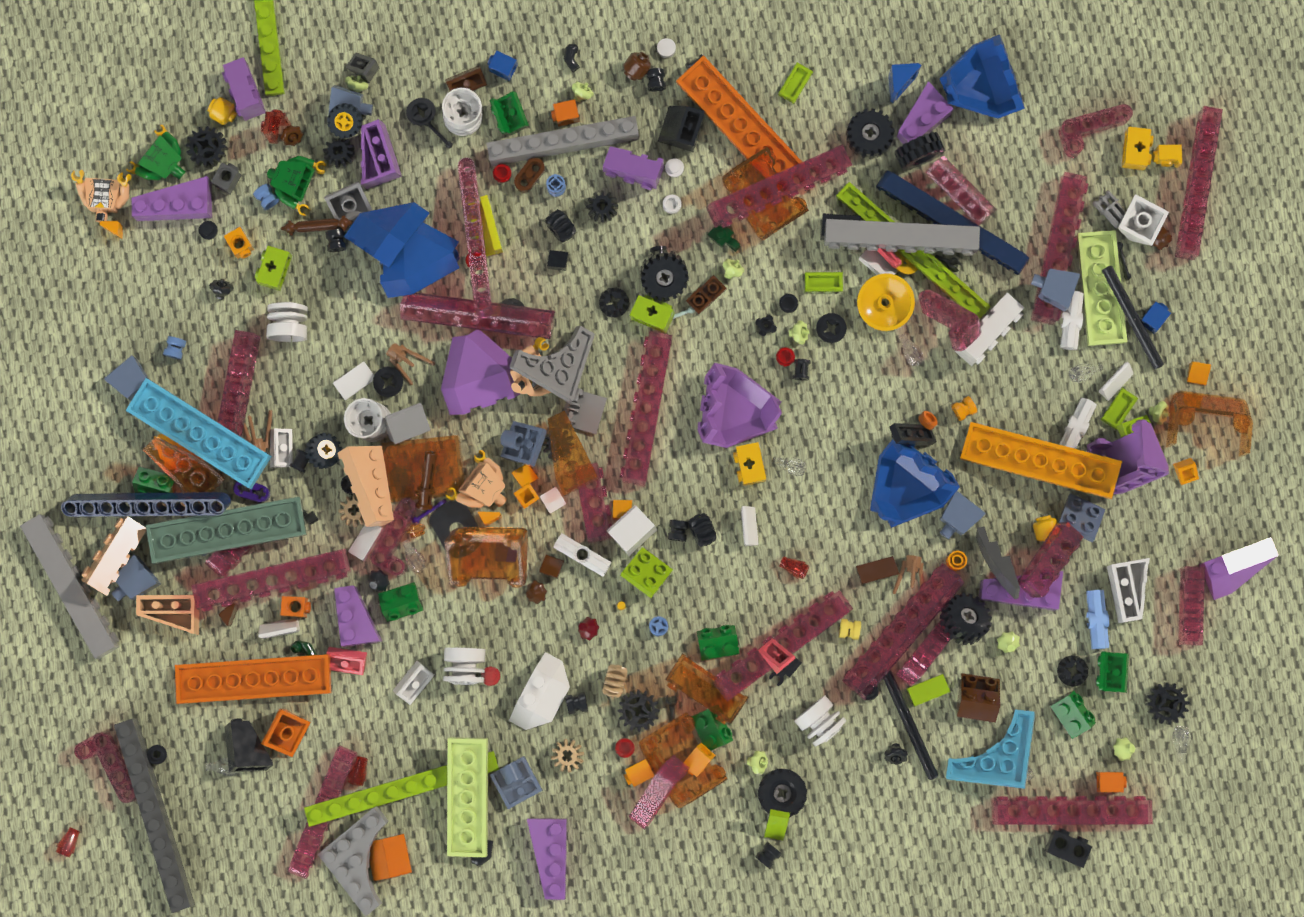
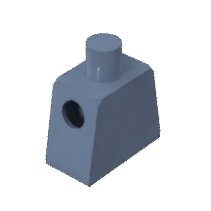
[328,85,373,121]
[1031,269,1080,311]
[104,355,149,401]
[940,491,986,540]
[111,555,161,601]

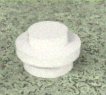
[665,158,684,177]

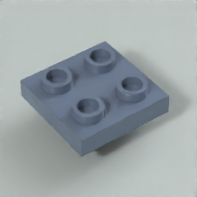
[500,421,547,467]
[1057,493,1106,542]
[490,756,543,809]

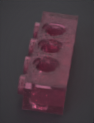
[926,156,997,226]
[575,463,612,544]
[1018,522,1083,598]
[1178,566,1205,646]

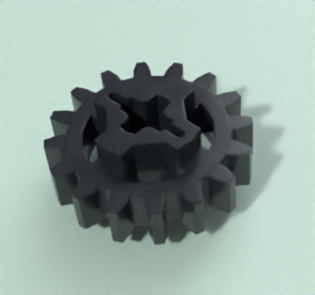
[186,126,228,168]
[1145,682,1190,725]
[618,689,660,732]

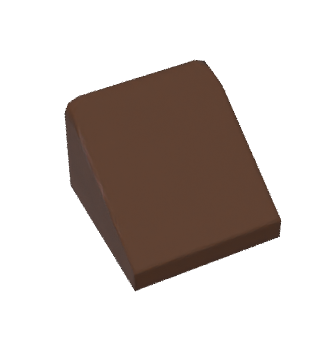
[539,555,564,579]
[219,603,239,627]

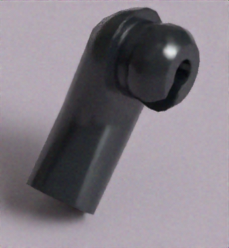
[563,44,580,72]
[471,840,493,866]

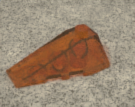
[547,410,598,496]
[142,436,225,503]

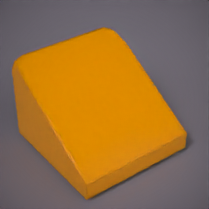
[100,221,123,239]
[1187,362,1211,385]
[1173,458,1199,485]
[512,464,539,487]
[513,483,540,509]
[613,500,632,519]
[478,512,502,526]

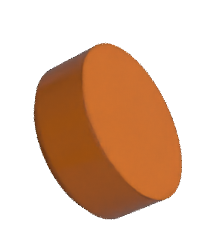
[918,411,938,430]

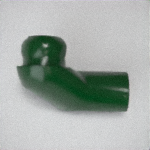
[291,640,317,656]

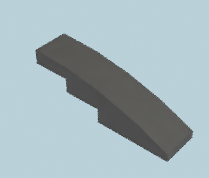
[976,526,1020,599]

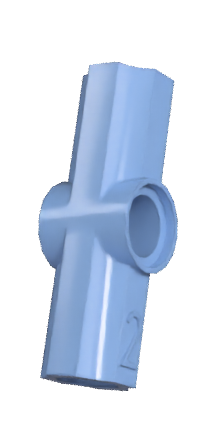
[1086,590,1109,649]

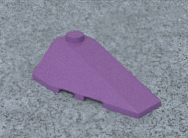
[1199,538,1278,600]

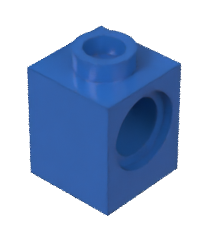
[487,50,518,81]
[1141,302,1171,334]

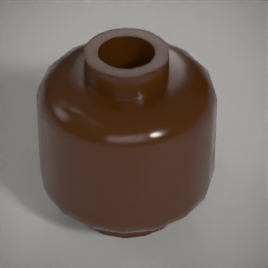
[623,52,651,81]

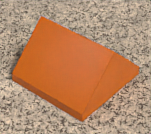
[261,709,311,757]
[369,834,412,881]

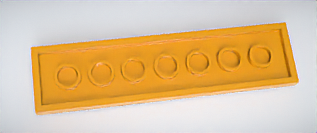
[960,422,1122,499]

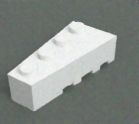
[955,293,1025,366]

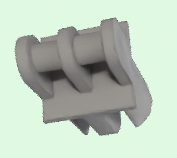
[1093,190,1126,229]

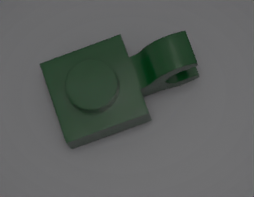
[707,221,741,252]

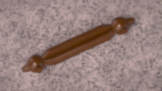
[281,215,353,236]

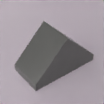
[345,53,380,83]

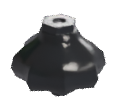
[209,279,234,300]
[367,570,390,592]
[884,743,908,765]

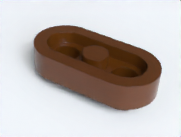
[514,158,545,193]

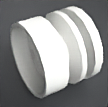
[442,88,482,136]
[266,302,308,342]
[344,398,391,442]
[443,648,486,685]
[794,695,846,747]

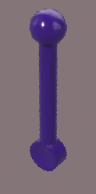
[412,499,447,524]

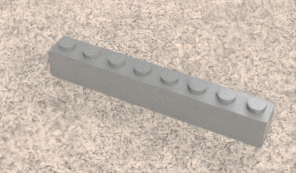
[487,116,639,167]
[824,219,980,256]
[20,514,119,659]

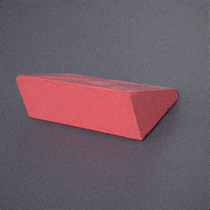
[326,647,367,675]

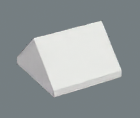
[1118,194,1169,246]
[607,505,657,556]

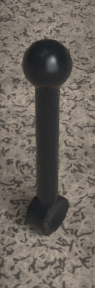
[425,122,453,148]
[1117,242,1131,280]

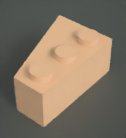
[136,595,200,635]

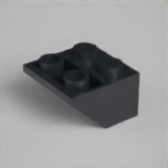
[658,106,705,152]

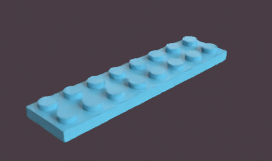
[126,378,272,489]

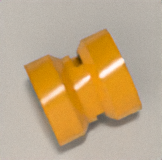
[951,396,978,422]
[946,551,967,571]

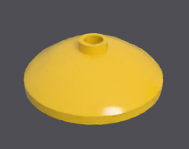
[857,273,915,331]

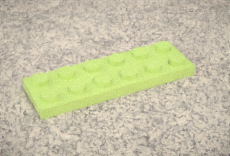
[1076,230,1127,346]
[447,737,488,857]

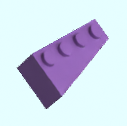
[132,176,212,221]
[979,571,1063,611]
[527,818,567,900]

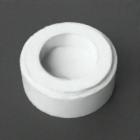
[657,38,676,58]
[663,194,681,214]

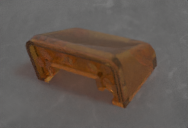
[722,147,809,240]
[444,527,528,588]
[639,712,728,808]

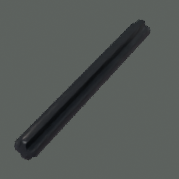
[1102,266,1164,369]
[882,670,938,780]

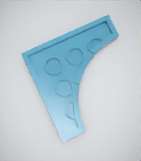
[946,710,1035,789]

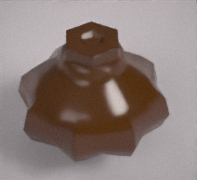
[280,125,304,146]
[1152,226,1172,250]
[525,580,547,604]

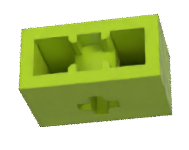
[255,246,292,291]
[629,295,675,334]

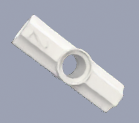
[1060,291,1084,350]
[1059,398,1097,449]
[553,533,612,577]

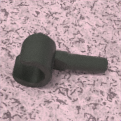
[935,254,962,272]
[302,508,319,524]
[666,695,678,722]

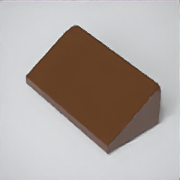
[445,65,487,91]
[856,556,899,585]

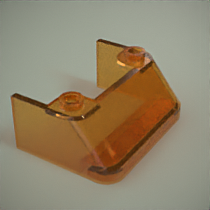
[1166,391,1253,457]
[665,653,749,725]

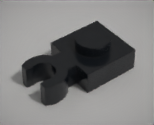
[769,657,802,686]

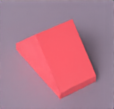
[758,638,795,674]

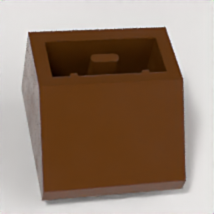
[957,673,1000,723]

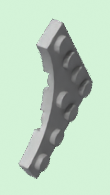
[509,325,595,402]
[318,806,389,917]

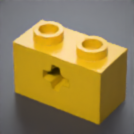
[1121,127,1154,170]
[733,442,766,486]

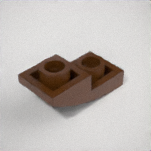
[686,275,727,314]

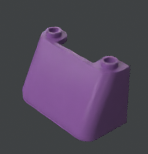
[1087,420,1169,494]

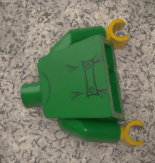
[126,125,186,181]
[267,156,326,216]

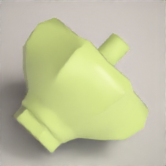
[345,75,368,93]
[572,81,594,103]
[723,258,744,280]
[788,320,809,345]
[1148,401,1170,425]
[997,631,1020,653]
[1113,737,1136,761]
[747,751,768,774]

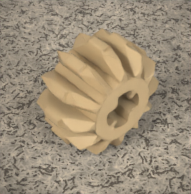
[338,494,365,527]
[602,664,628,698]
[551,739,584,772]

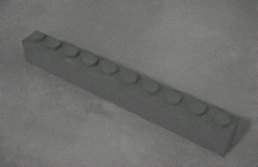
[114,719,195,913]

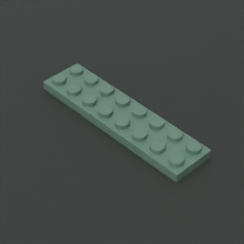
[146,497,307,564]

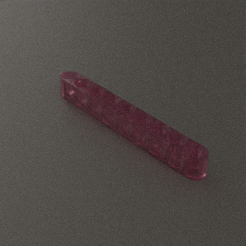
[458,158,493,319]

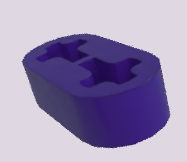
[233,481,270,503]

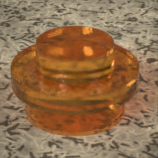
[407,522,426,538]

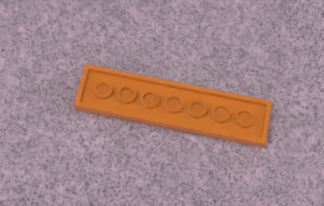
[676,55,806,192]
[175,654,332,704]

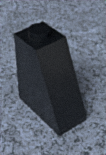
[224,718,273,772]

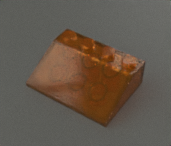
[382,435,465,502]

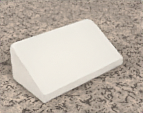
[859,250,898,275]
[333,362,374,400]
[1099,362,1133,401]
[270,428,293,468]
[741,506,758,546]
[348,525,384,562]
[258,617,300,639]
[393,661,435,705]

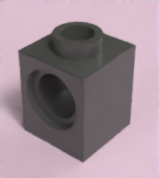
[211,163,242,195]

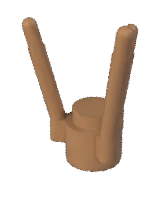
[386,343,435,385]
[242,410,273,452]
[893,555,925,603]

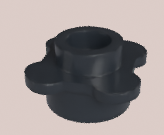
[755,315,777,336]

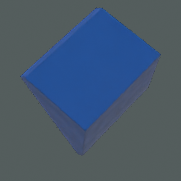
[888,63,922,103]

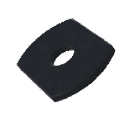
[429,500,485,558]

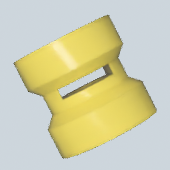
[839,619,861,640]

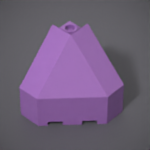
[441,328,520,415]
[697,363,782,448]

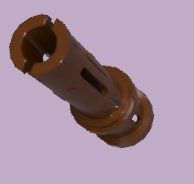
[415,451,437,510]

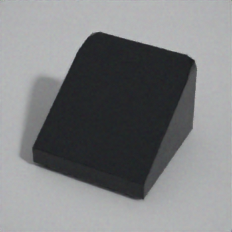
[547,250,569,271]

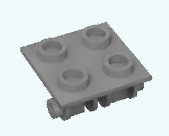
[560,388,607,434]

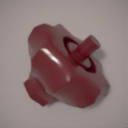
[578,617,600,641]

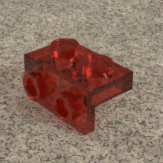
[261,109,291,144]

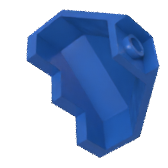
[939,34,1025,119]
[344,202,429,268]
[380,222,460,298]
[870,439,960,528]

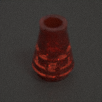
[779,556,810,579]
[347,756,368,786]
[55,827,80,858]

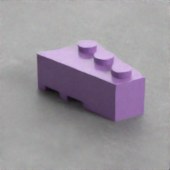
[222,57,266,121]
[896,81,953,144]
[361,119,402,189]
[603,146,664,190]
[334,585,382,647]

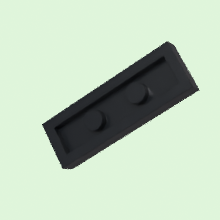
[889,423,937,445]

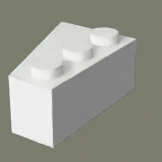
[1107,558,1150,623]

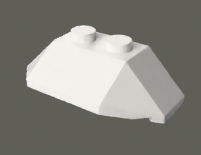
[509,652,570,730]

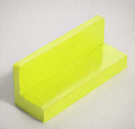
[467,195,503,257]

